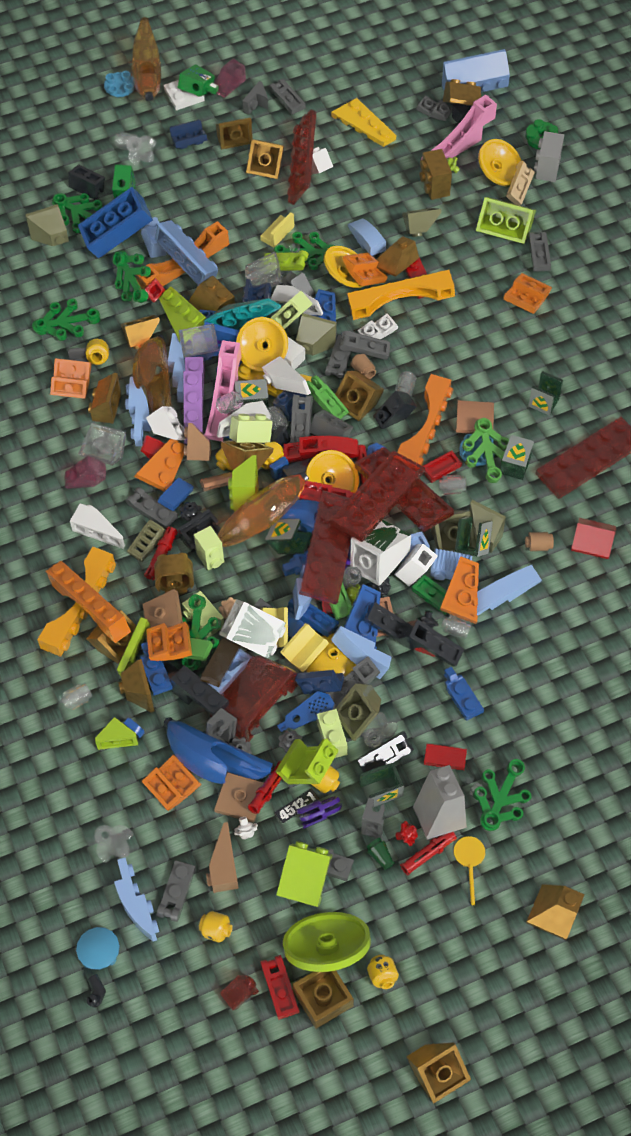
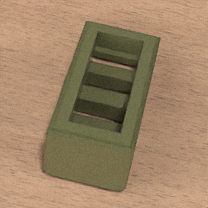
[127,520,165,562]

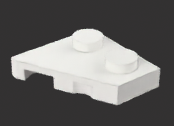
[164,80,205,110]

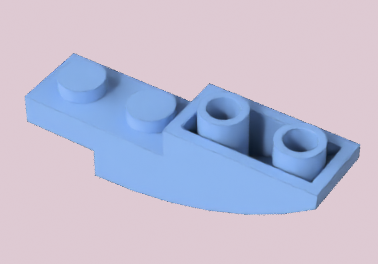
[125,377,151,446]
[114,858,159,941]

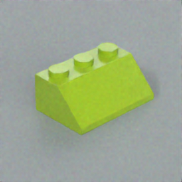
[476,197,536,244]
[228,455,259,518]

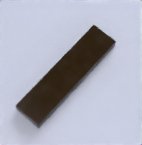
[201,637,241,687]

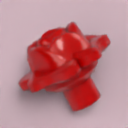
[396,821,418,846]

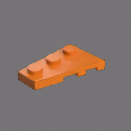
[134,439,185,492]
[440,556,479,624]

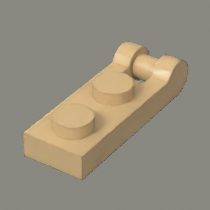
[506,161,534,205]

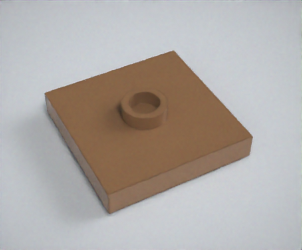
[143,589,183,628]
[214,773,264,823]

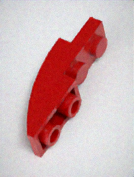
[283,436,359,463]

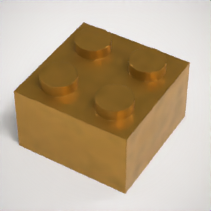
[419,149,452,200]
[293,970,354,1029]

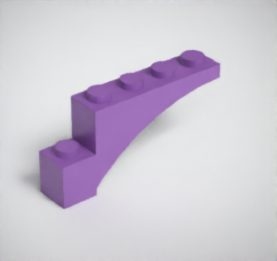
[183,357,205,445]

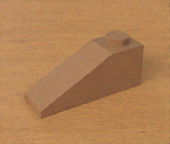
[206,822,239,893]

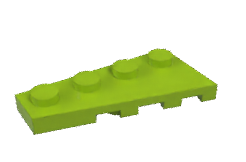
[159,286,206,345]

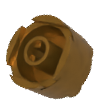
[154,553,194,595]

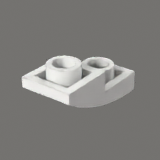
[358,314,398,339]

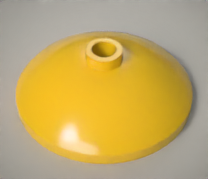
[478,139,521,186]
[324,246,364,288]
[236,317,289,371]
[305,450,359,493]
[306,634,356,677]

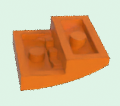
[343,253,387,286]
[503,273,552,314]
[50,358,91,399]
[146,622,192,661]
[142,754,202,811]

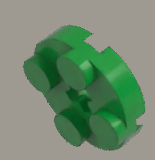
[525,119,558,150]

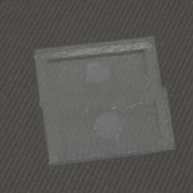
[245,252,282,288]

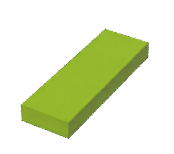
[117,617,151,676]

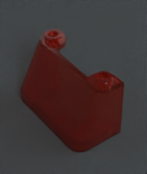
[210,655,298,742]

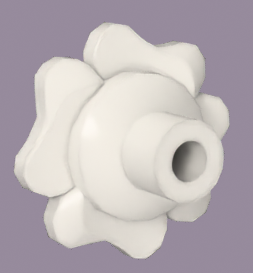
[234,817,258,839]

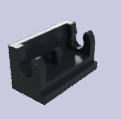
[68,164,105,200]
[178,509,222,552]

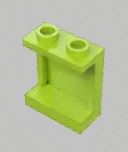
[275,739,339,784]
[277,841,333,907]

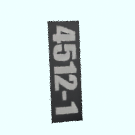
[275,788,320,823]

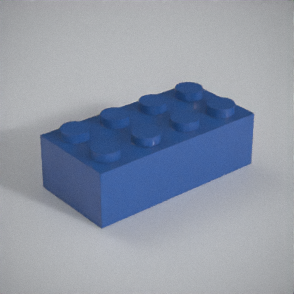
[78,187,153,259]

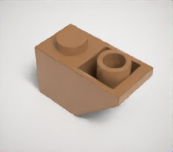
[184,423,211,461]

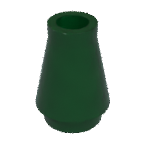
[366,838,395,871]

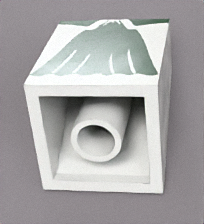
[350,519,411,586]
[219,599,286,659]

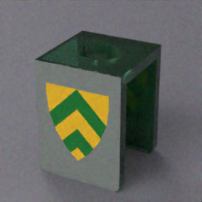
[529,371,563,416]
[235,379,269,411]
[501,435,534,480]
[455,516,493,557]
[265,519,313,555]
[359,762,404,807]

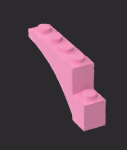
[421,95,497,160]
[205,341,241,442]

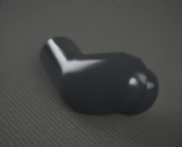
[86,974,106,1008]

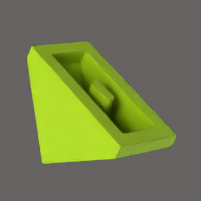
[95,717,138,750]

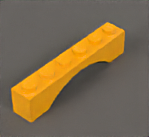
[347,270,455,320]
[37,547,116,657]

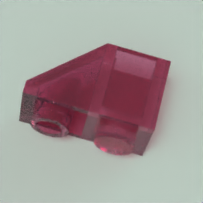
[215,59,246,98]
[65,456,106,489]

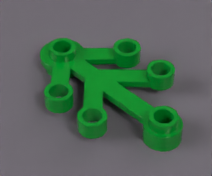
[52,193,103,233]
[273,232,335,270]
[113,250,151,303]
[32,298,101,341]
[182,594,221,671]
[473,759,531,831]

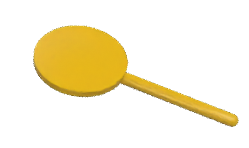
[454,836,485,905]

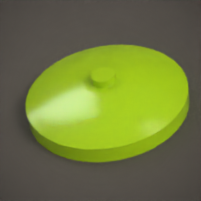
[283,912,371,972]

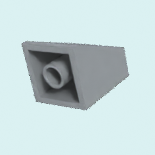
[413,765,467,840]

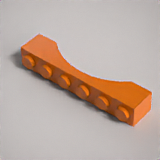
[136,221,229,289]
[394,374,453,475]
[46,561,131,643]

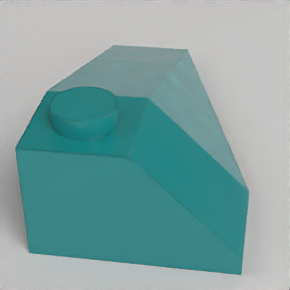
[204,298,281,330]

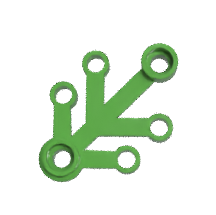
[462,418,511,483]

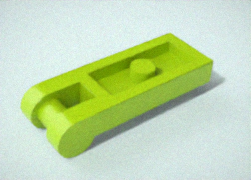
[260,250,309,271]

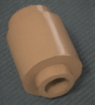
[351,354,376,379]
[525,532,554,551]

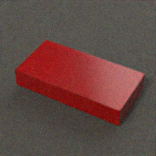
[421,450,462,483]
[424,744,467,770]

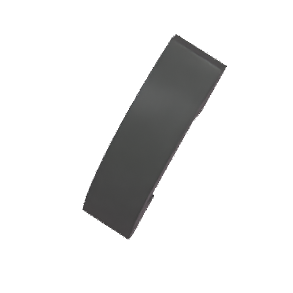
[309,657,380,721]

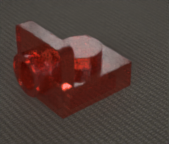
[220,975,259,1010]

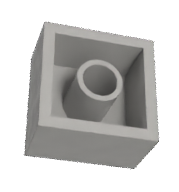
[534,131,564,182]

